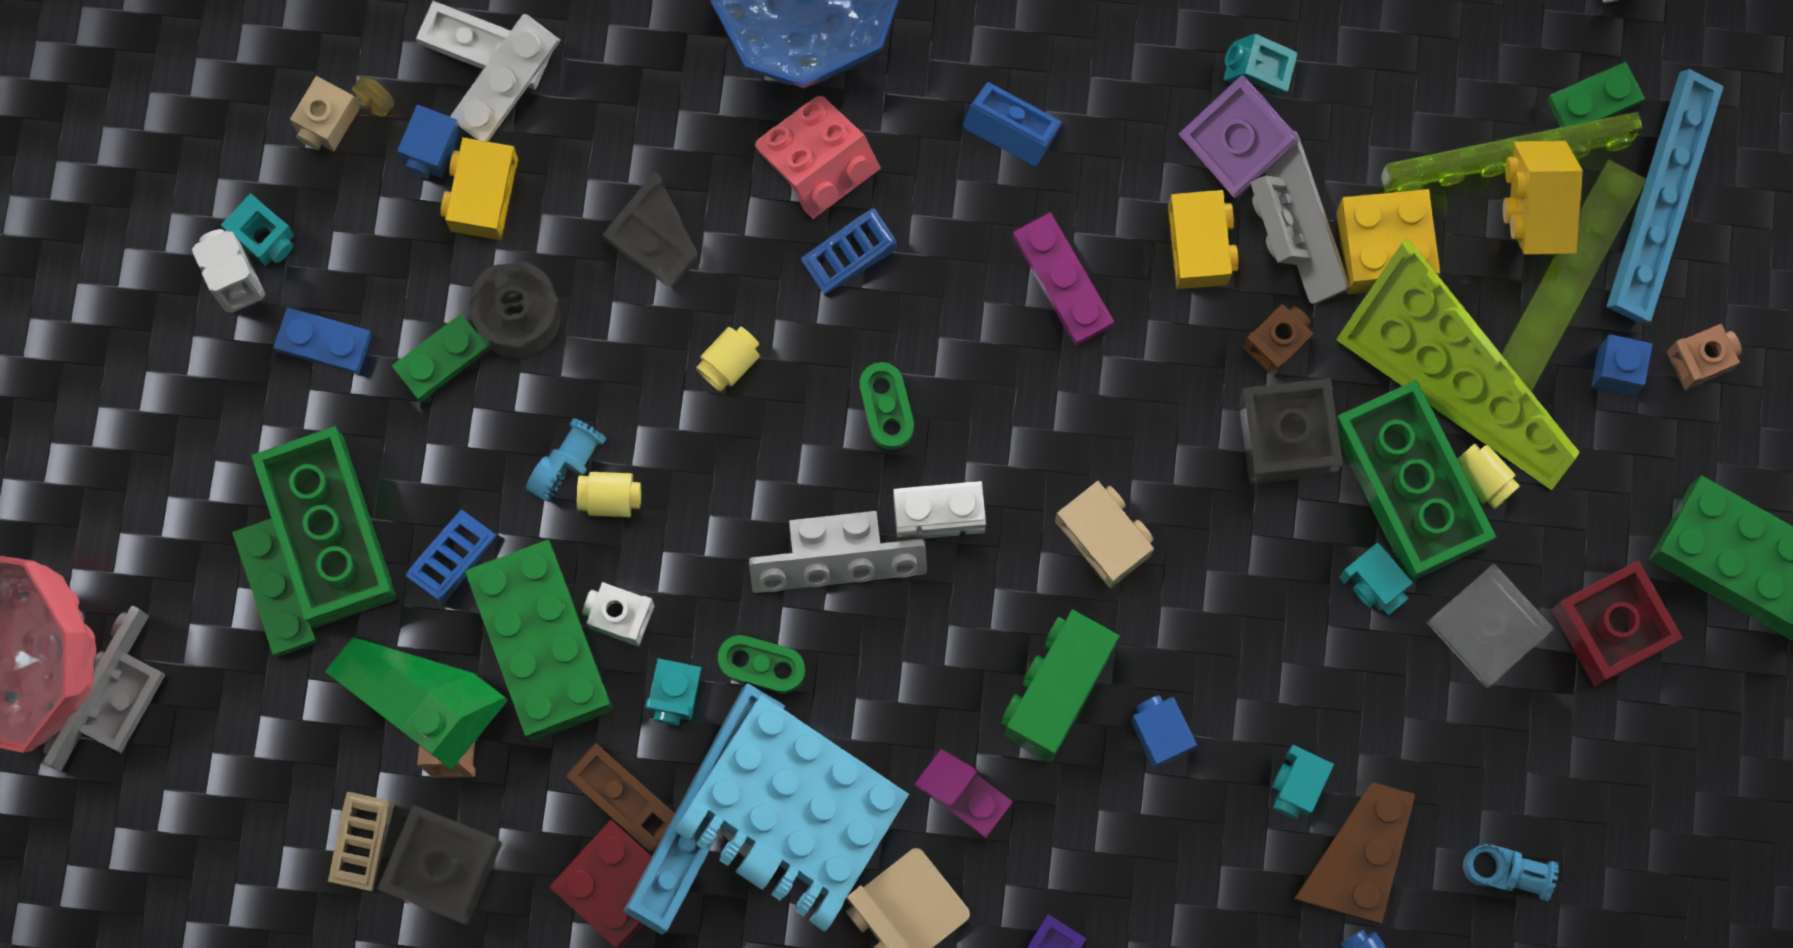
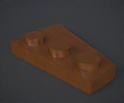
[1293,782,1415,925]

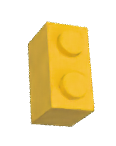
[441,138,518,240]
[1168,190,1238,289]

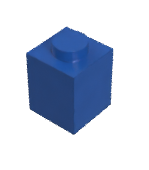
[397,105,462,178]
[1591,334,1652,397]
[1130,695,1197,769]

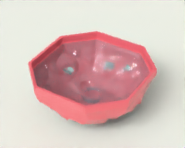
[0,556,96,753]

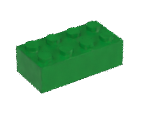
[1331,380,1496,581]
[251,426,397,629]
[1649,475,1793,641]
[465,539,613,743]

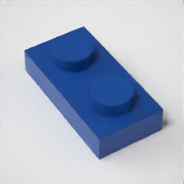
[273,307,372,375]

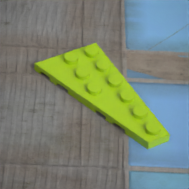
[1336,237,1579,490]

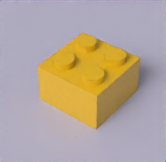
[1503,141,1583,254]
[1336,189,1440,295]

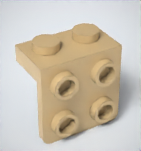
[846,848,970,948]

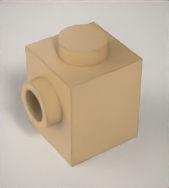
[290,76,360,152]

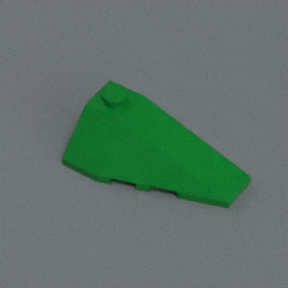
[325,637,508,770]

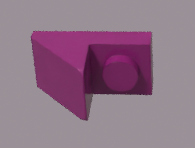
[914,749,1013,839]

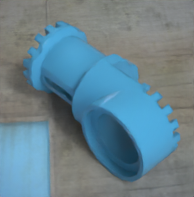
[526,418,606,502]
[1463,844,1559,902]

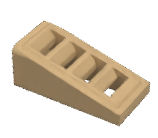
[328,792,394,892]

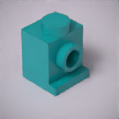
[221,193,294,267]
[1339,543,1413,615]
[1272,745,1334,819]

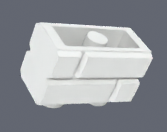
[192,229,265,313]
[893,481,986,541]

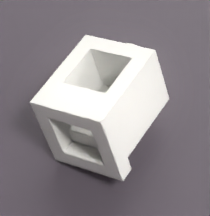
[582,582,654,647]

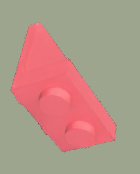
[755,96,881,219]

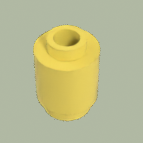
[696,327,760,392]
[1457,444,1520,509]
[577,472,641,517]

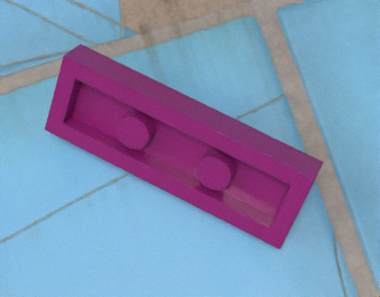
[1012,212,1114,346]

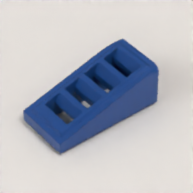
[801,208,897,295]
[405,509,497,606]

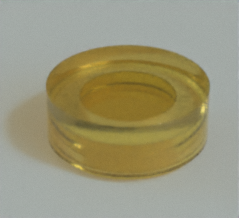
[351,77,394,117]

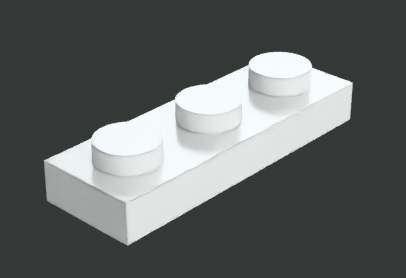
[416,1,552,90]
[450,14,561,142]

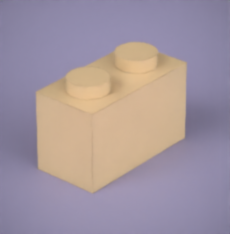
[1055,481,1154,588]

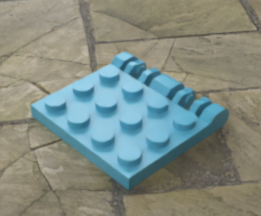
[673,695,909,932]

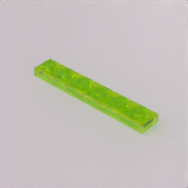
[1381,112,1642,192]
[1501,159,1646,391]

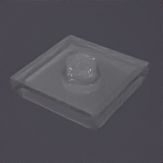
[1427,563,1554,688]

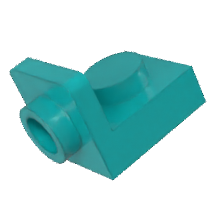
[1224,34,1297,95]
[645,659,702,726]

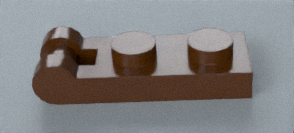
[566,743,675,855]

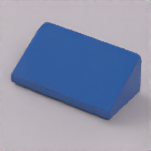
[963,82,1062,166]

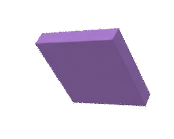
[1179,76,1301,198]

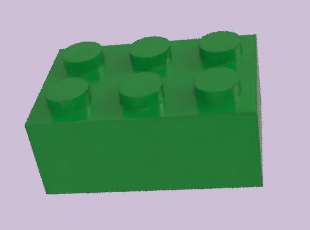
[1001,609,1120,764]

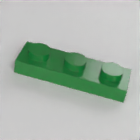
[232,518,318,657]

